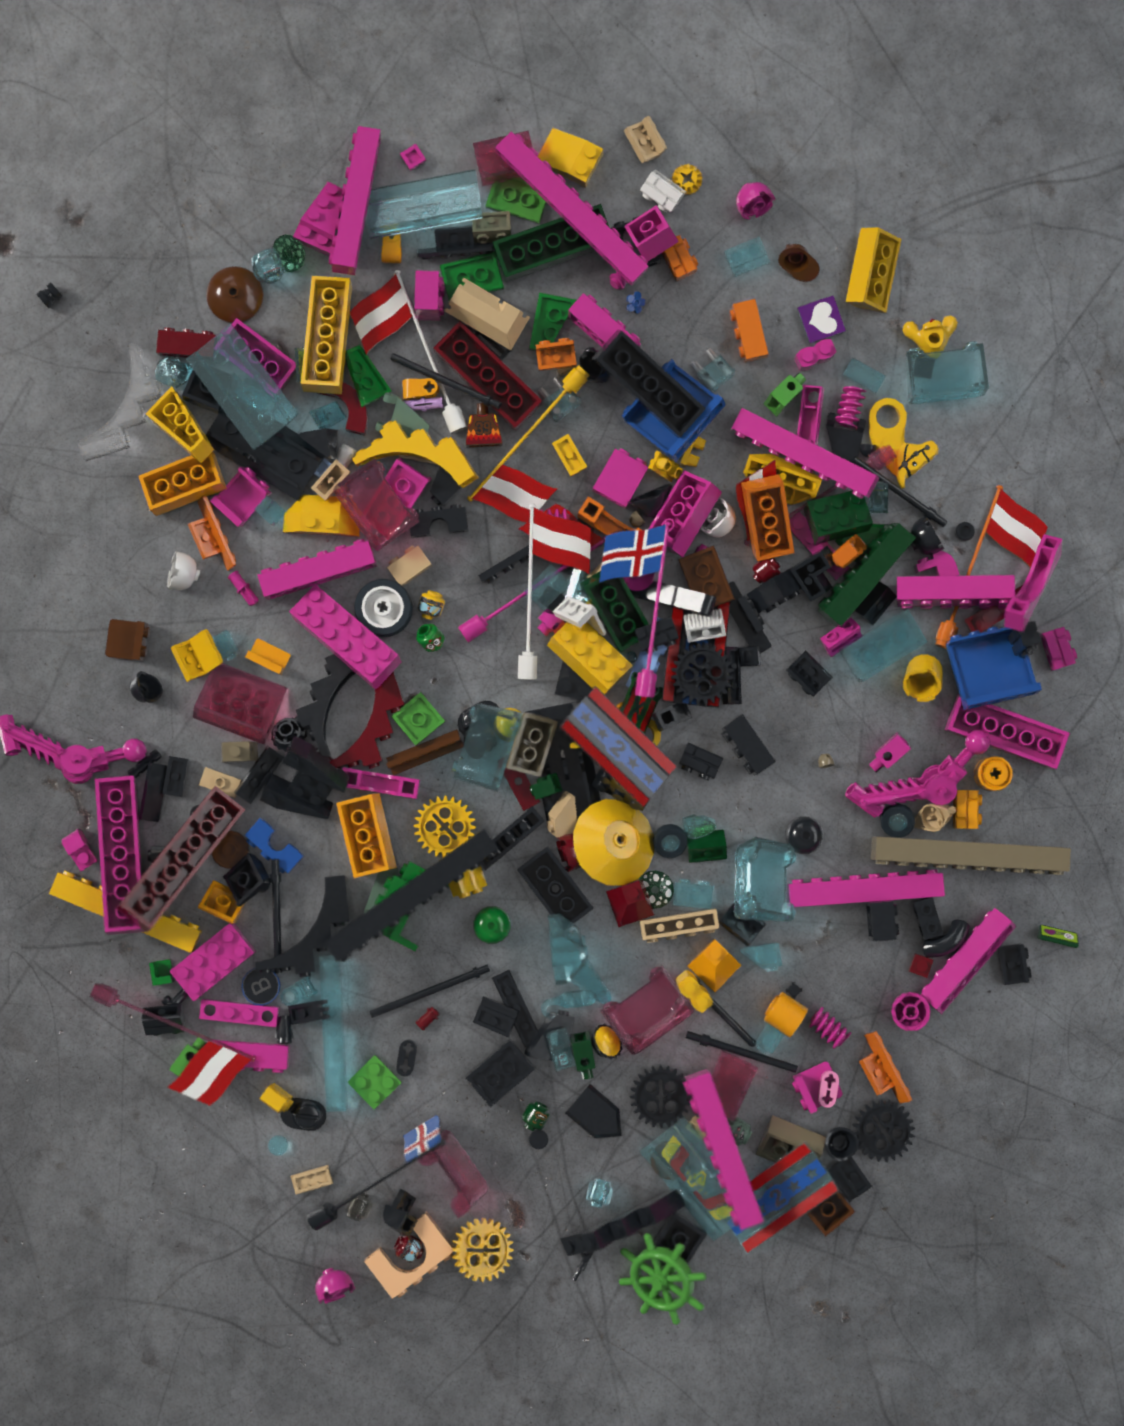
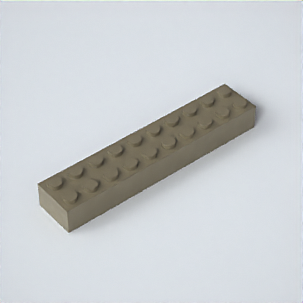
[871,837,1071,875]

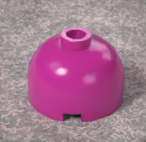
[736,182,775,220]
[891,992,930,1031]
[315,1268,355,1304]

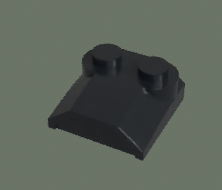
[554,661,592,701]
[223,853,270,907]

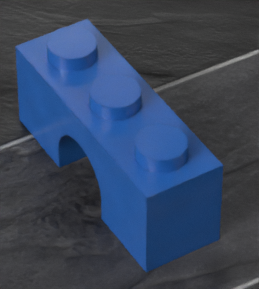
[245,818,305,873]

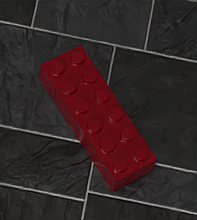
[433,321,542,431]

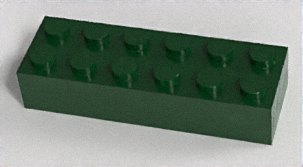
[493,204,610,282]
[817,523,916,626]

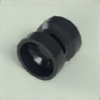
[36,282,63,309]

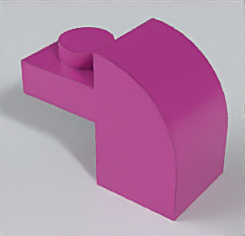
[913,551,960,576]
[61,829,98,872]

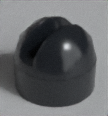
[861,444,876,457]

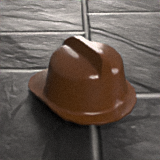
[778,244,820,282]

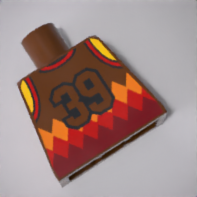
[466,403,503,448]

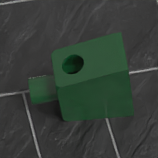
[571,1031,596,1080]

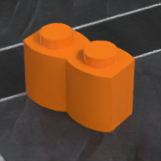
[832,534,867,568]

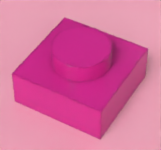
[400,144,426,171]

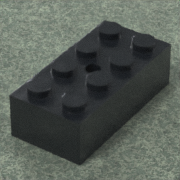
[517,846,594,931]

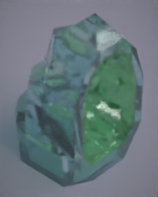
[682,814,716,839]

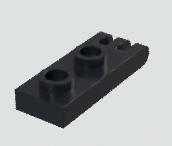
[288,999,330,1025]

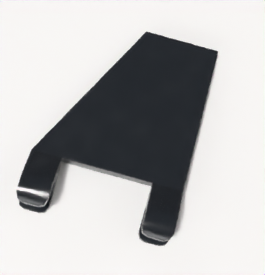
[826,412,866,463]

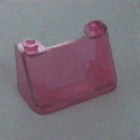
[333,458,420,552]
[600,965,694,1055]
[418,1130,488,1218]

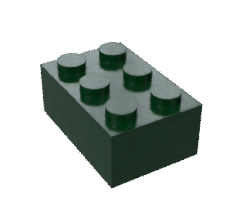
[804,490,873,545]

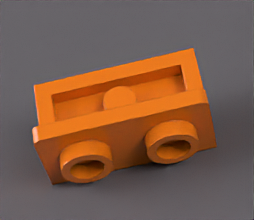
[535,338,577,371]

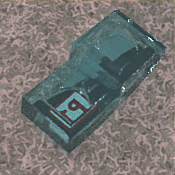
[547,1027,576,1072]

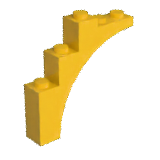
[352,421,479,488]

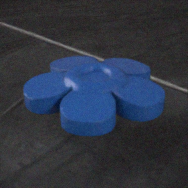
[626,291,645,314]

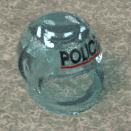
[251,248,284,284]

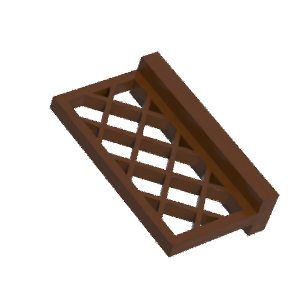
[386,729,464,776]

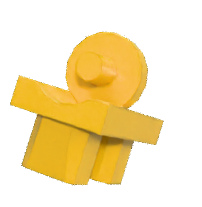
[680,436,706,468]
[648,451,683,482]

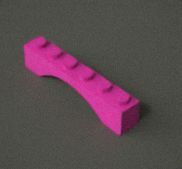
[1004,534,1063,632]

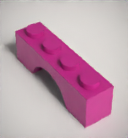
[343,767,421,799]

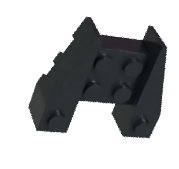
[260,736,350,819]

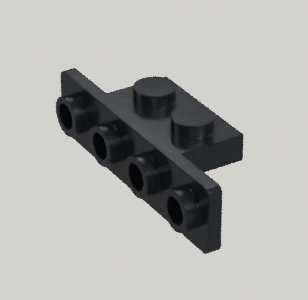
[417,225,494,260]
[729,581,772,654]

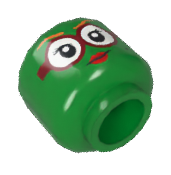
[416,624,445,652]

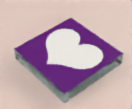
[797,295,846,344]

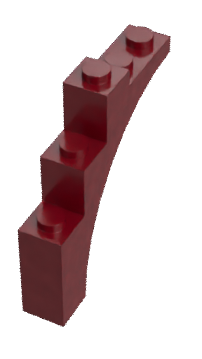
[330,671,405,769]

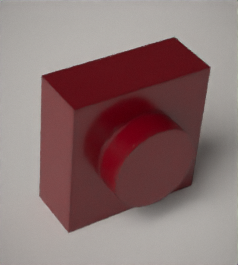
[908,953,934,978]

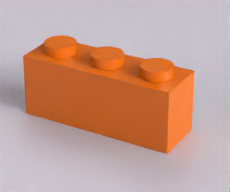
[729,299,769,363]

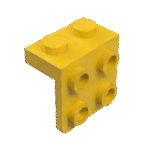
[171,629,223,682]

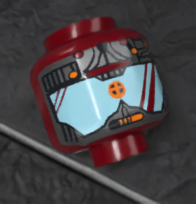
[394,1235,424,1263]

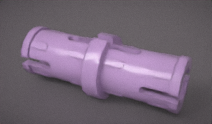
[404,396,444,412]

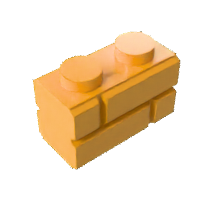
[953,790,982,829]

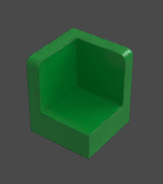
[149,959,175,986]

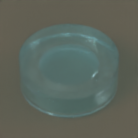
[268,1135,288,1155]

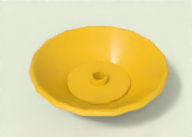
[573,799,654,886]

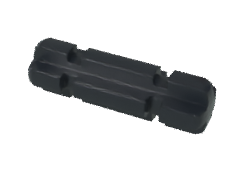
[127,749,162,779]

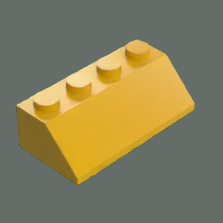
[846,227,901,313]

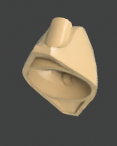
[914,803,956,832]

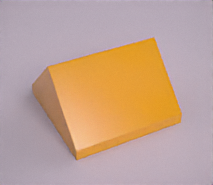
[198,880,245,924]

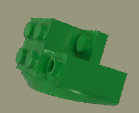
[374,861,449,952]

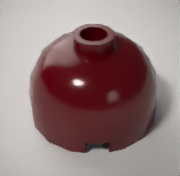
[556,834,581,872]

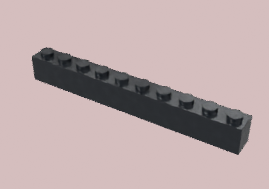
[323,829,498,963]

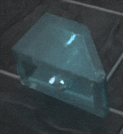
[739,942,782,972]

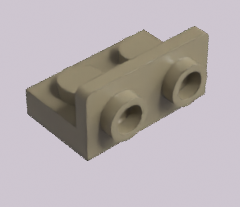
[472,211,511,244]

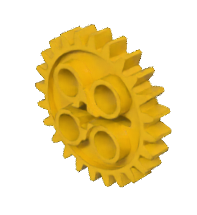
[414,795,476,857]
[451,1218,514,1282]

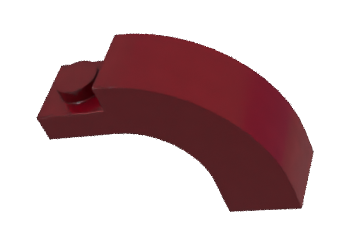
[317,382,368,436]

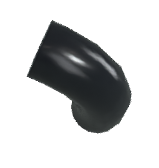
[923,919,970,958]

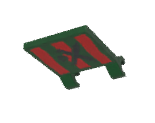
[620,672,663,734]

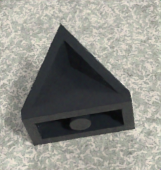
[298,428,338,459]

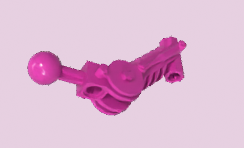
[0,714,147,784]
[845,730,990,818]

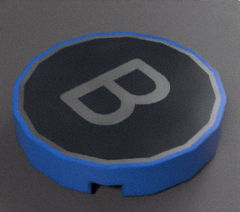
[242,968,281,1005]

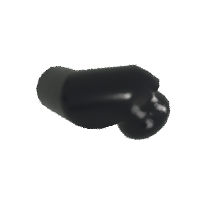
[161,988,189,1006]

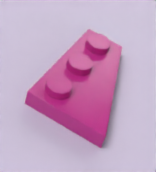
[300,182,344,240]

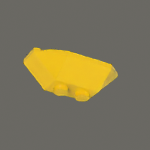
[743,454,822,505]
[283,494,360,537]

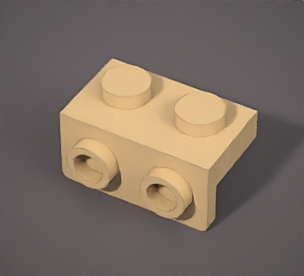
[624,116,667,163]

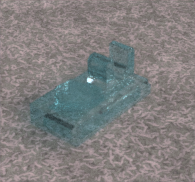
[565,567,589,602]

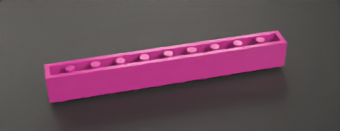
[495,131,649,286]

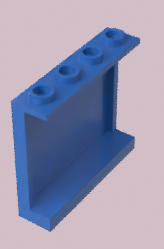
[622,359,726,462]
[946,627,1042,710]

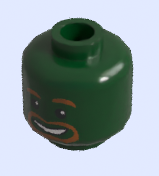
[522,1101,550,1131]

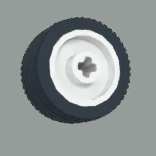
[354,579,413,637]

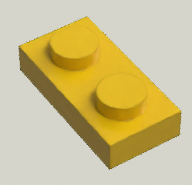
[552,434,587,477]

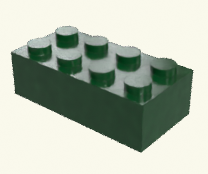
[579,571,649,652]

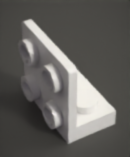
[553,596,607,636]

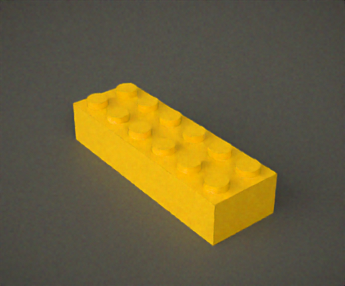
[301,276,352,394]

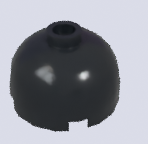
[910,516,945,555]
[785,816,823,854]

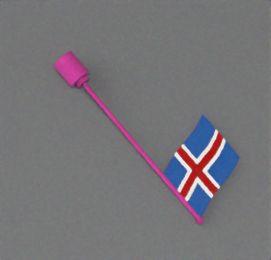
[599,521,671,698]

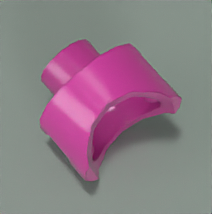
[537,609,566,637]

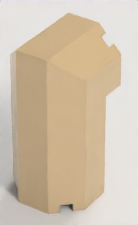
[445,278,530,351]

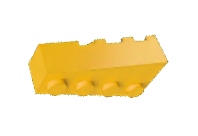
[146,386,214,463]

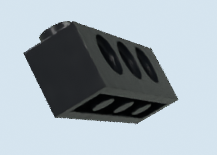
[479,806,545,871]

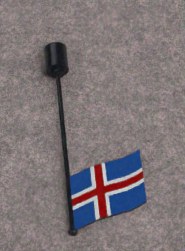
[307,1115,446,1230]

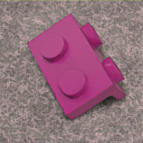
[820,617,862,657]

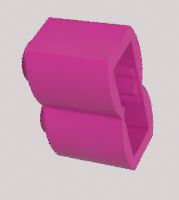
[794,339,837,371]

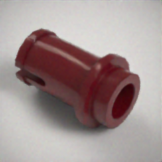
[415,1006,440,1031]

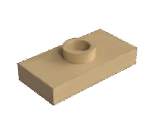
[199,767,242,798]
[291,1165,333,1195]

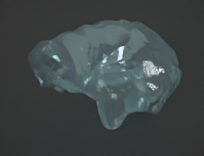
[154,356,193,388]

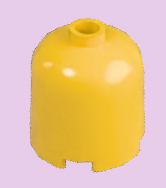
[903,654,943,702]

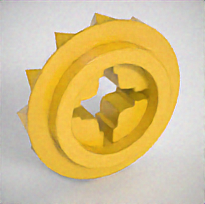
[672,164,702,195]

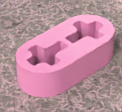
[818,1070,839,1108]

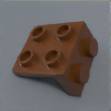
[105,619,150,661]

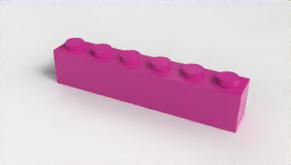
[920,908,1016,1015]

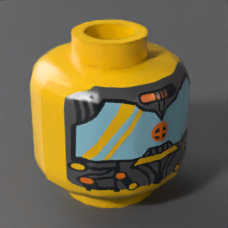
[417,590,445,620]

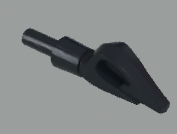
[572,1251,595,1281]

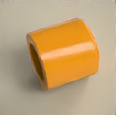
[974,756,1013,791]
[764,992,809,1038]

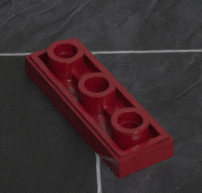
[496,753,540,811]

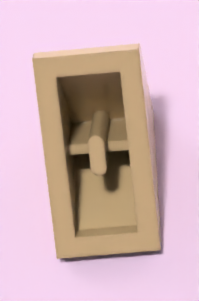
[311,460,350,501]

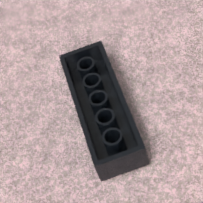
[592,330,706,437]

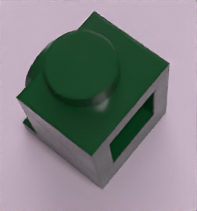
[530,773,563,800]

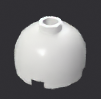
[700,498,736,537]
[167,551,200,590]

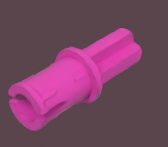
[228,570,259,606]

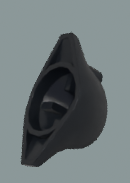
[627,484,672,518]

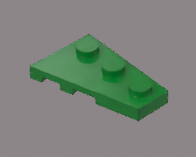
[529,293,577,351]
[345,344,392,407]

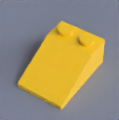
[537,128,603,188]

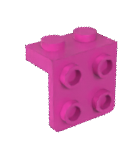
[792,1061,843,1114]

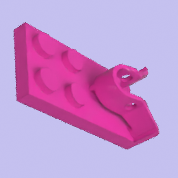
[357,457,433,544]

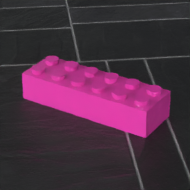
[257,539,378,600]
[897,575,1015,610]
[289,584,402,690]
[945,694,1070,770]

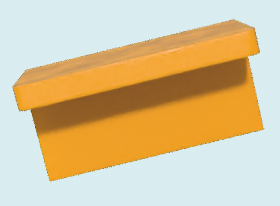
[245,638,291,675]

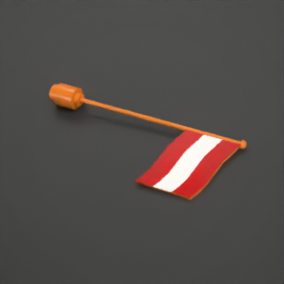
[935,485,1048,649]

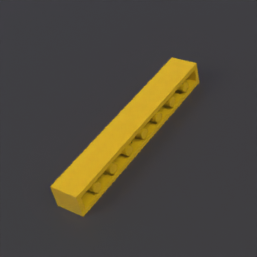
[49,870,202,953]

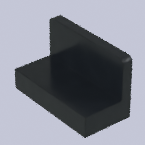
[855,581,897,625]

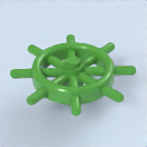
[619,1233,706,1325]

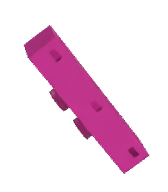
[796,385,824,463]
[199,998,280,1027]

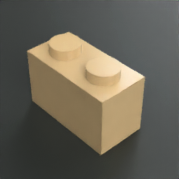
[387,545,432,586]

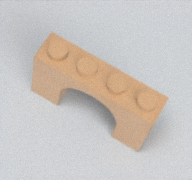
[364,1211,455,1299]

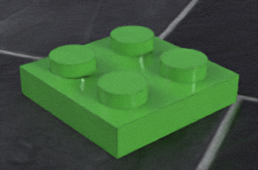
[391,692,445,746]
[347,1055,402,1109]

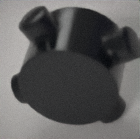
[786,982,802,999]

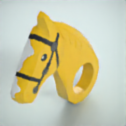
[868,398,939,489]

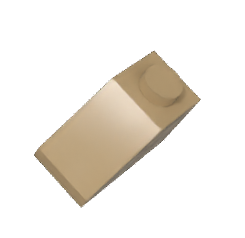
[547,791,577,838]

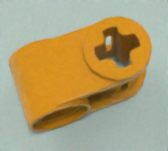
[381,225,402,263]
[402,378,440,400]

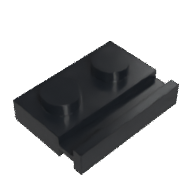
[473,996,519,1037]
[827,1157,872,1203]

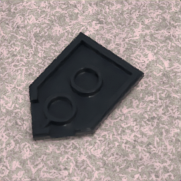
[565,1084,622,1138]

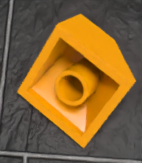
[687,939,741,992]

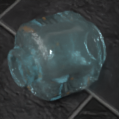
[586,1178,613,1209]

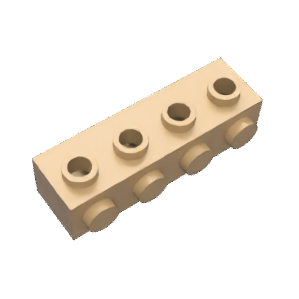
[639,908,719,943]

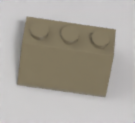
[506,712,558,777]
[755,1115,826,1176]

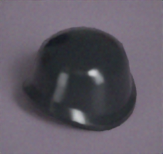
[130,671,163,703]
[825,1127,859,1161]

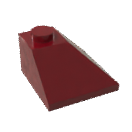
[606,879,655,927]

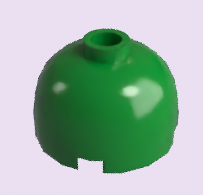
[473,906,511,944]

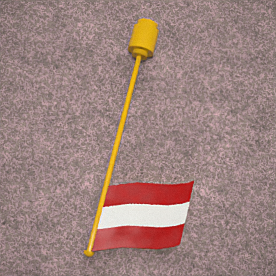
[467,365,590,523]

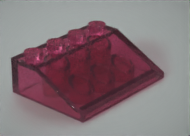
[193,663,287,745]

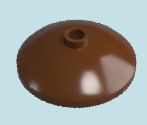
[206,266,264,323]

